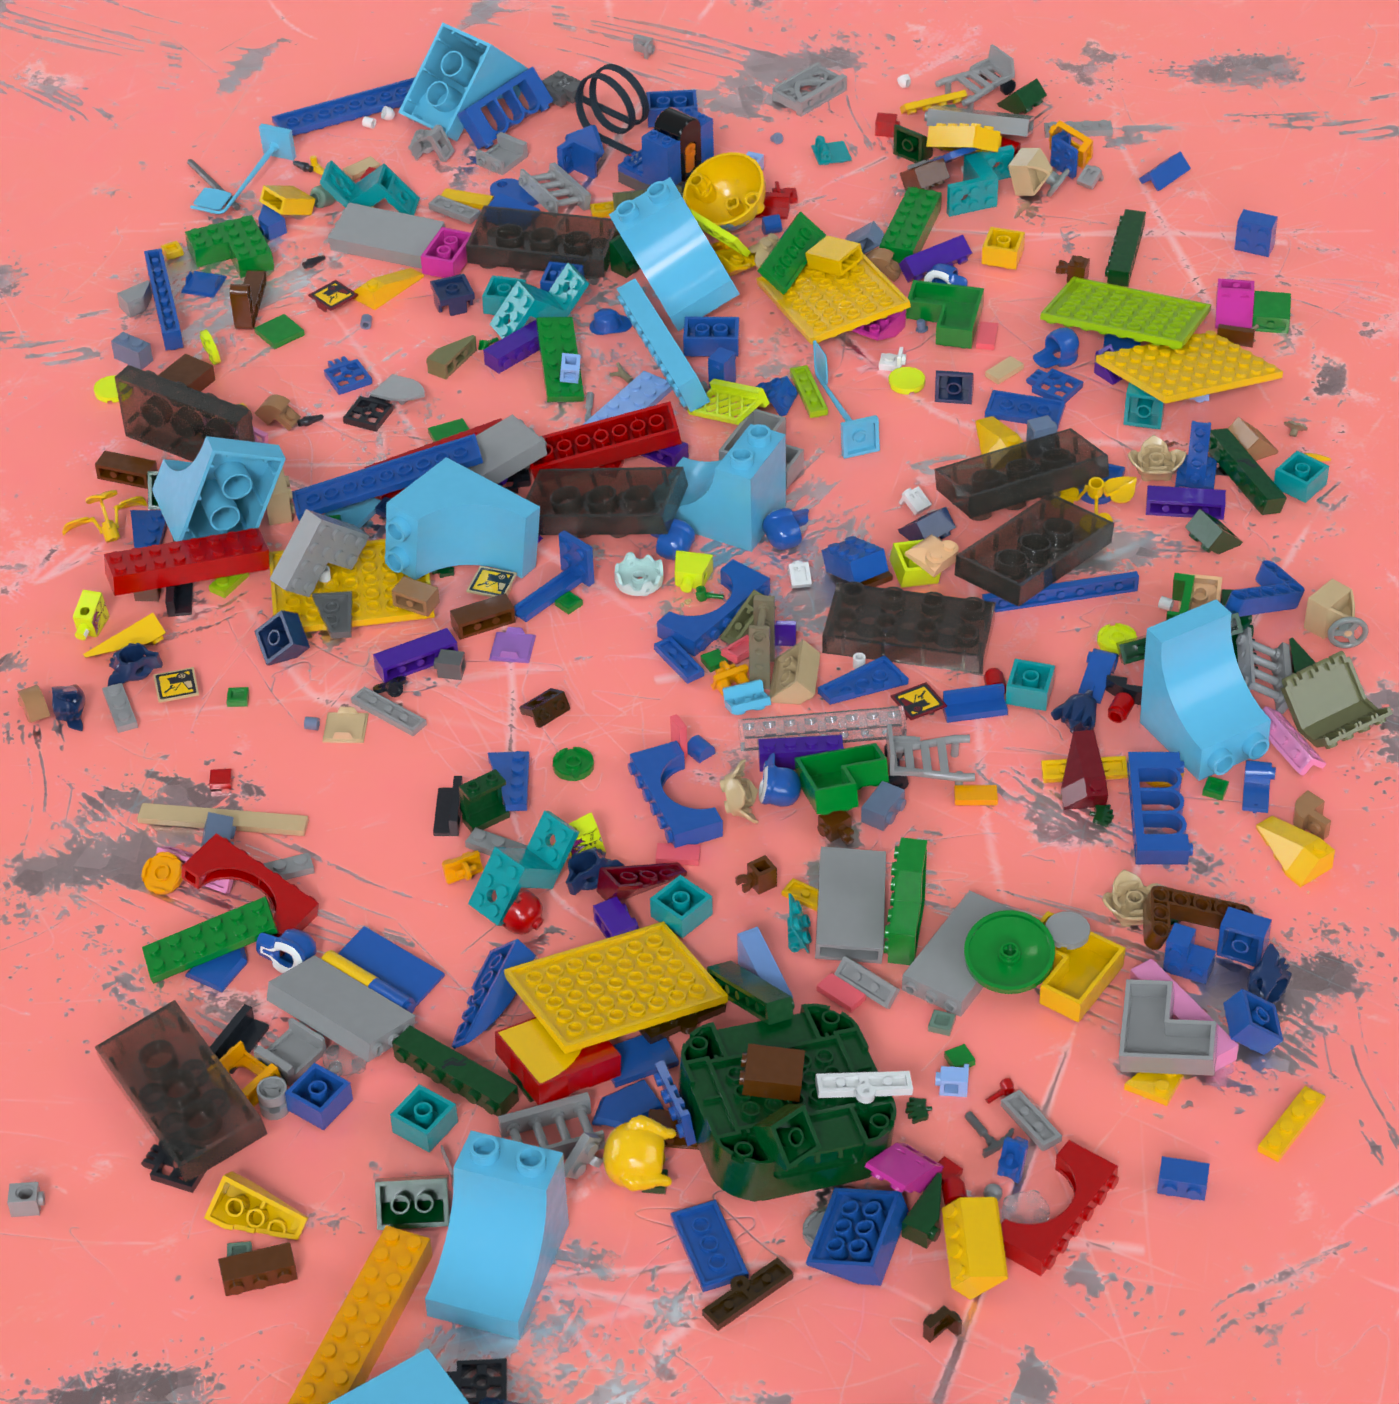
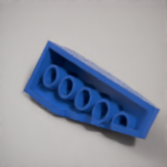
[452,939,536,1049]

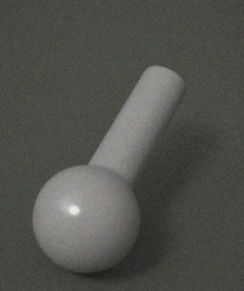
[983,1183,1003,1200]

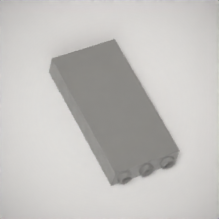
[924,105,1035,137]
[328,203,445,269]
[468,414,547,484]
[815,846,886,964]
[902,890,1013,1017]
[267,955,416,1062]

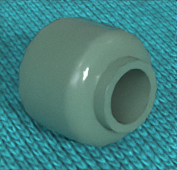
[310,185,335,208]

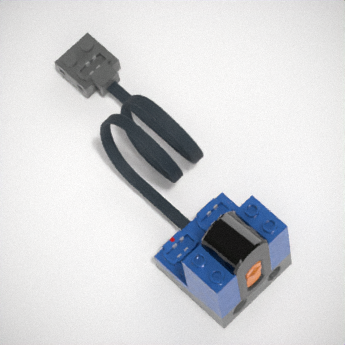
[542,64,714,193]

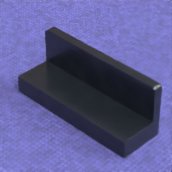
[165,582,193,617]
[433,776,463,836]
[207,1004,269,1074]

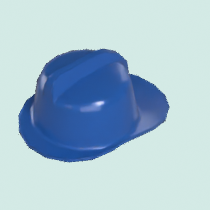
[589,308,632,335]

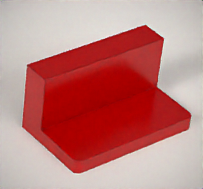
[755,192,790,220]

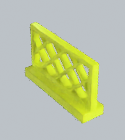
[687,379,770,425]

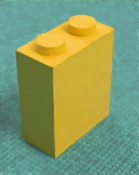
[259,185,316,215]
[806,235,863,276]

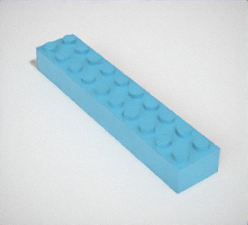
[616,278,710,412]

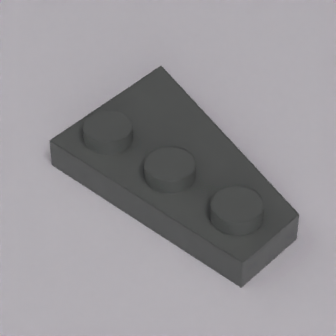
[312,591,353,639]

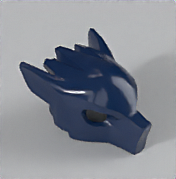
[108,643,163,686]
[51,684,86,731]
[1051,690,1097,734]
[565,847,625,895]
[1247,943,1292,1003]

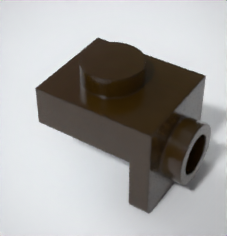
[923,1305,962,1343]

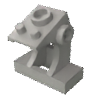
[408,125,455,162]

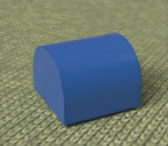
[762,214,782,235]
[687,735,715,763]

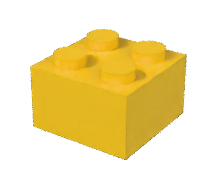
[982,227,1025,269]

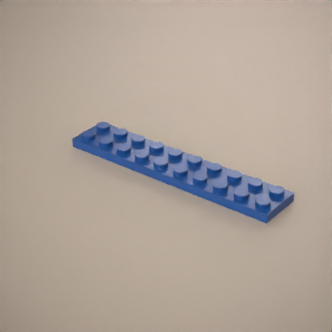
[272,77,415,136]
[292,434,483,521]

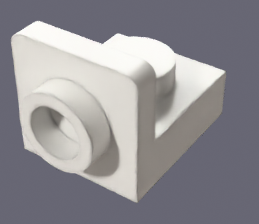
[879,347,906,371]
[898,486,932,515]
[787,561,812,589]

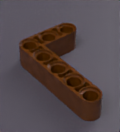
[230,270,267,329]
[1143,885,1254,950]

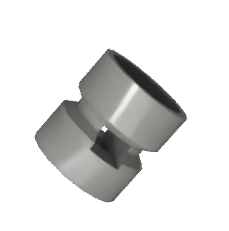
[256,1076,289,1120]

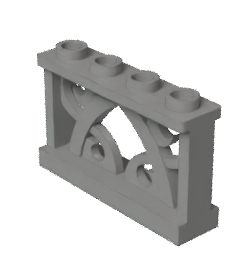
[772,62,847,117]

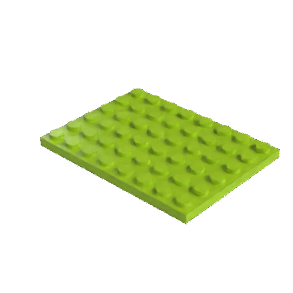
[1040,276,1212,349]

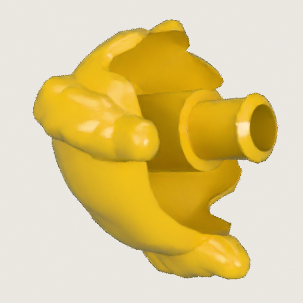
[603,1115,677,1191]

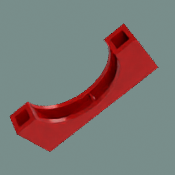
[181,833,319,937]
[1001,1140,1119,1276]

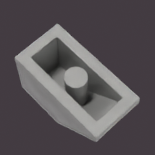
[117,280,152,317]

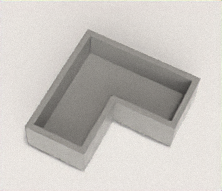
[718,409,804,489]
[270,509,370,597]
[1119,979,1218,1076]

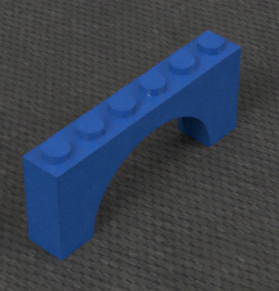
[657,559,771,657]
[628,741,723,848]

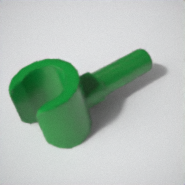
[478,337,499,350]
[695,586,724,602]

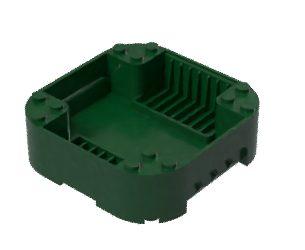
[678,1004,897,1202]

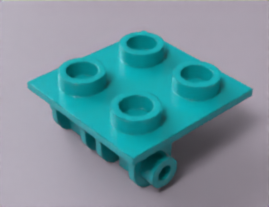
[811,136,852,165]
[787,893,812,953]

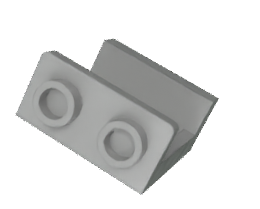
[476,132,528,176]
[253,1018,327,1087]

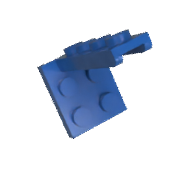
[1175,421,1217,489]
[514,530,595,622]

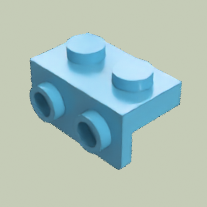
[722,679,771,715]

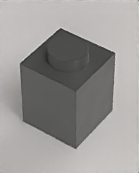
[434,649,466,680]

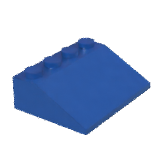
[806,1188,909,1286]

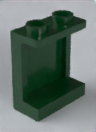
[459,769,510,833]

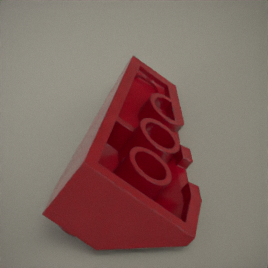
[1061,730,1108,810]
[596,862,687,901]

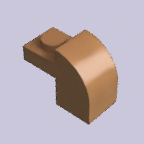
[865,248,902,282]
[254,394,301,431]
[17,685,51,723]
[1293,790,1331,840]

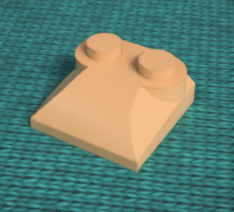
[905,534,961,577]
[1178,573,1222,611]

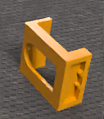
[1049,120,1093,169]
[207,1040,281,1111]

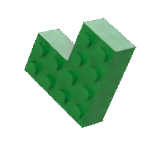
[185,215,274,278]
[906,280,984,349]
[794,743,889,815]
[884,837,928,965]

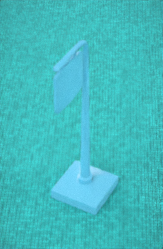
[190,123,296,214]
[813,340,880,459]

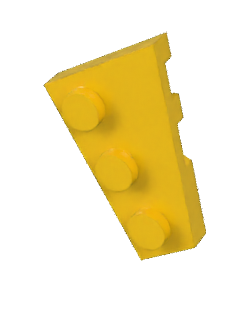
[1124,1072,1185,1106]

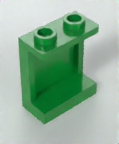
[1252,291,1291,334]
[1166,573,1195,620]

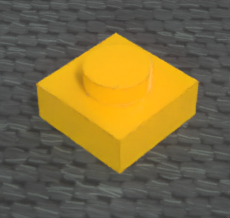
[161,241,184,260]

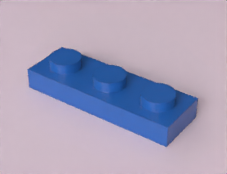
[654,636,704,684]

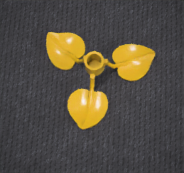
[1045,476,1137,539]
[62,490,147,543]

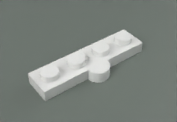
[815,1071,913,1104]

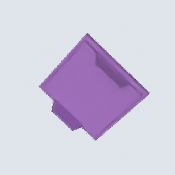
[489,627,536,663]

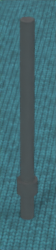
[187,159,240,211]

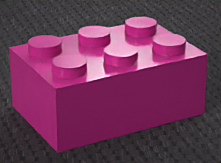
[420,227,475,278]

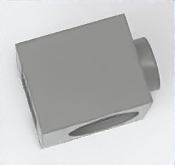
[7,1182,45,1217]

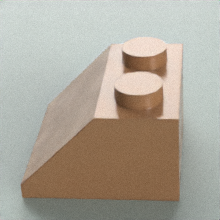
[1228,417,1279,461]

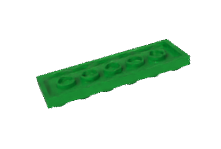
[757,211,826,295]
[536,317,584,402]
[142,896,278,984]

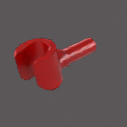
[985,1078,1015,1104]

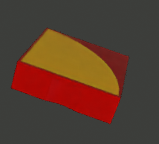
[495,1017,621,1105]

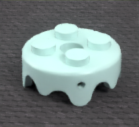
[614,552,664,596]

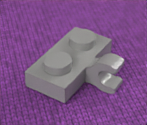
[564,1132,603,1179]

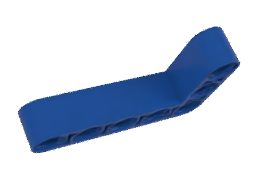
[1225,560,1305,617]

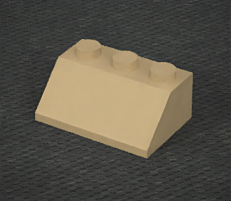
[769,640,821,705]

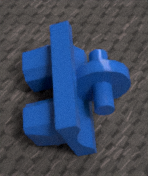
[997,1136,1029,1183]

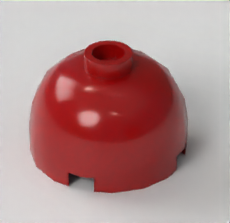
[502,890,544,935]

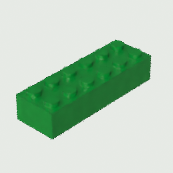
[879,187,942,264]

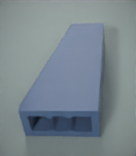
[737,927,793,999]

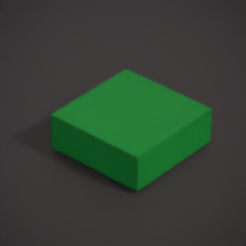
[555,591,583,615]
[700,649,728,672]
[226,687,249,707]
[1202,776,1229,801]
[944,1044,976,1068]

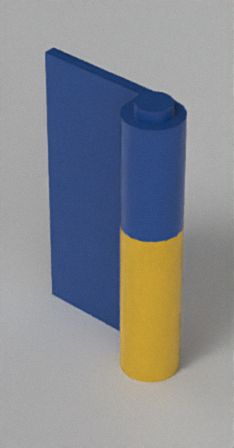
[321,926,445,1013]

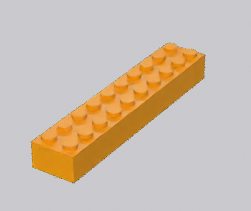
[288,1225,433,1404]

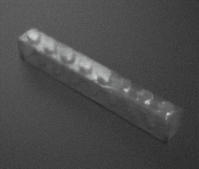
[738,706,907,751]

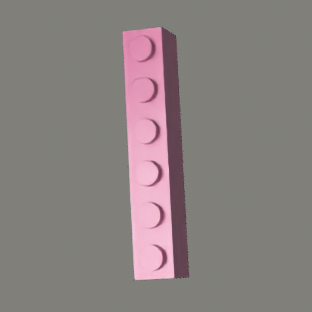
[1129,958,1239,1071]

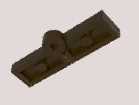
[639,1004,726,1044]
[702,1257,793,1331]

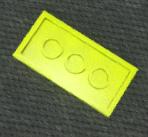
[688,207,751,257]

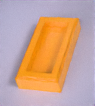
[954,785,998,805]

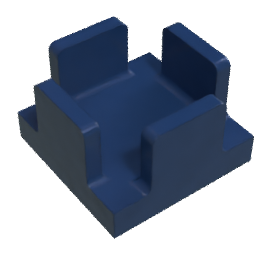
[430,274,475,316]

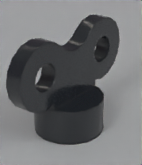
[373,676,407,697]

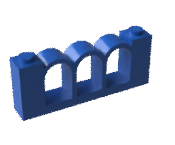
[457,66,554,149]
[1127,752,1193,865]

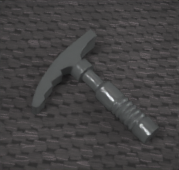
[964,1111,1014,1158]

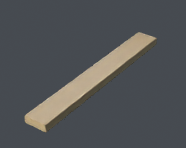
[137,803,309,836]

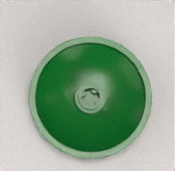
[964,910,1055,994]

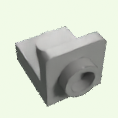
[633,34,655,59]
[1076,165,1104,190]

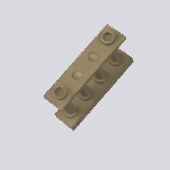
[749,595,775,690]

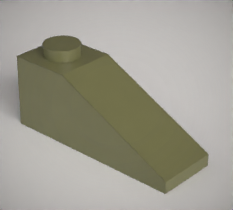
[426,335,477,380]
[719,590,776,645]

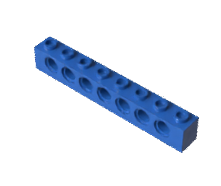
[144,248,184,351]

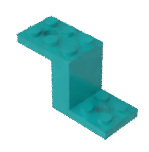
[947,145,1014,217]
[320,160,420,215]
[490,263,590,339]
[468,811,580,926]

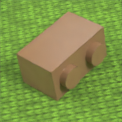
[392,577,440,617]

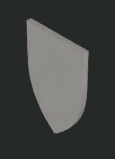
[370,374,425,405]

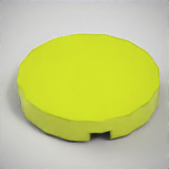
[200,329,221,365]
[888,367,925,395]
[94,375,131,403]
[1097,623,1138,655]

